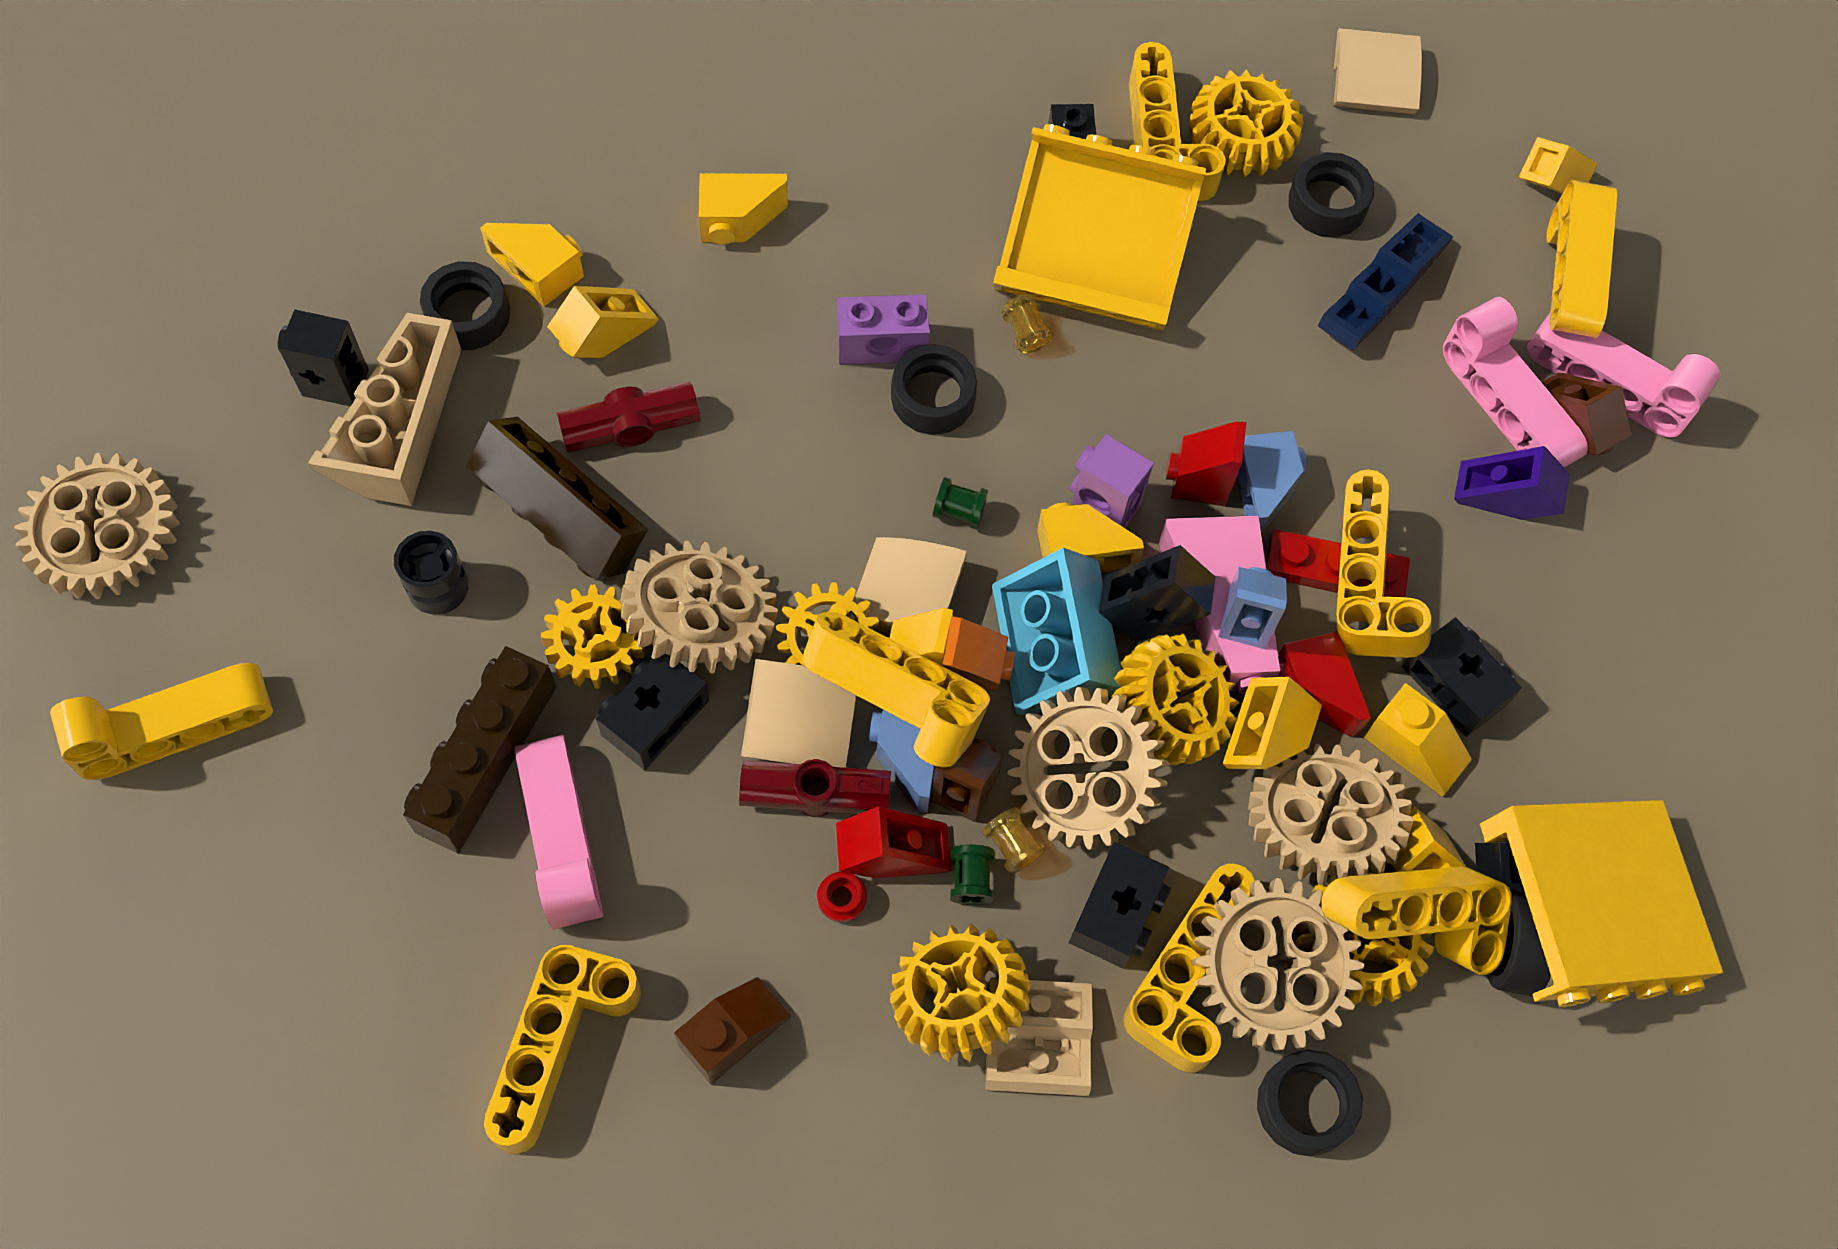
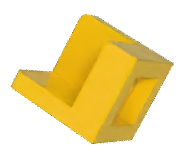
[1519,137,1598,195]
[1392,806,1466,872]

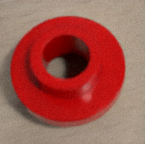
[817,872,867,922]

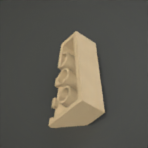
[307,313,461,506]

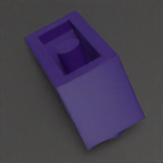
[1454,446,1570,520]

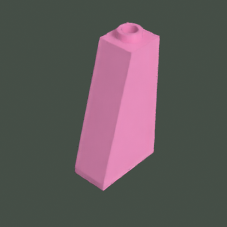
[1159,516,1280,695]

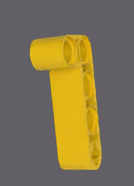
[1129,42,1226,201]
[1546,180,1617,338]
[1336,469,1431,658]
[802,612,990,767]
[50,663,273,780]
[1123,864,1255,1073]
[1321,866,1512,975]
[484,945,641,1154]

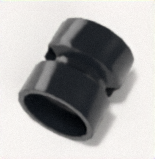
[394,530,469,615]

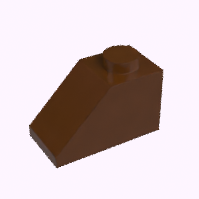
[1541,372,1632,455]
[931,738,1003,822]
[674,977,791,1085]

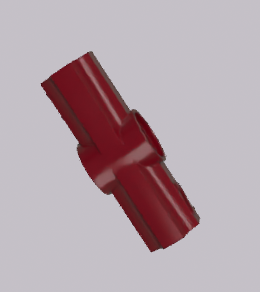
[556,381,701,453]
[739,759,891,817]

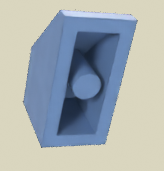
[1236,431,1307,535]
[1218,566,1287,649]
[869,710,934,813]

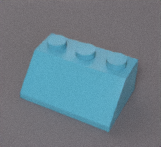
[992,548,1121,715]

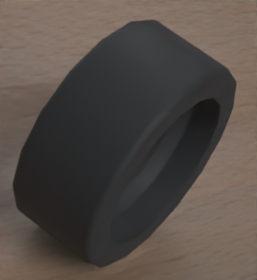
[1289,152,1374,237]
[419,261,510,350]
[891,344,977,435]
[1487,894,1551,997]
[1257,1049,1363,1156]

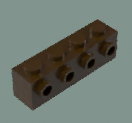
[466,416,649,581]
[403,646,557,854]

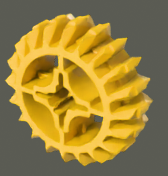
[1188,69,1303,178]
[1111,634,1240,765]
[1295,871,1434,1006]
[890,923,1031,1062]

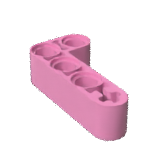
[1443,297,1588,468]
[1527,313,1721,438]
[515,735,604,930]

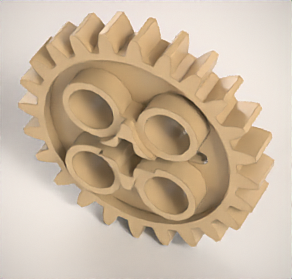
[14,453,180,599]
[620,541,778,673]
[1008,687,1168,849]
[1248,744,1413,885]
[1191,878,1364,1050]

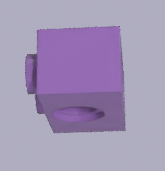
[837,294,930,365]
[1070,434,1154,528]

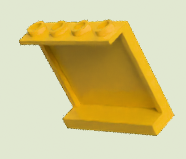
[993,124,1206,331]
[1480,800,1723,1007]

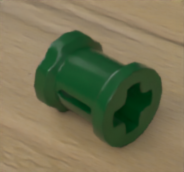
[932,477,989,530]
[950,844,995,905]

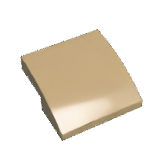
[1333,28,1422,114]
[850,537,967,634]
[741,659,856,768]
[985,978,1093,1096]

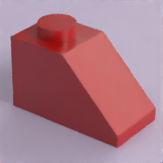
[1165,421,1247,507]
[1277,631,1371,737]
[836,806,952,879]

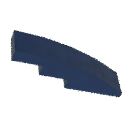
[1318,213,1454,351]

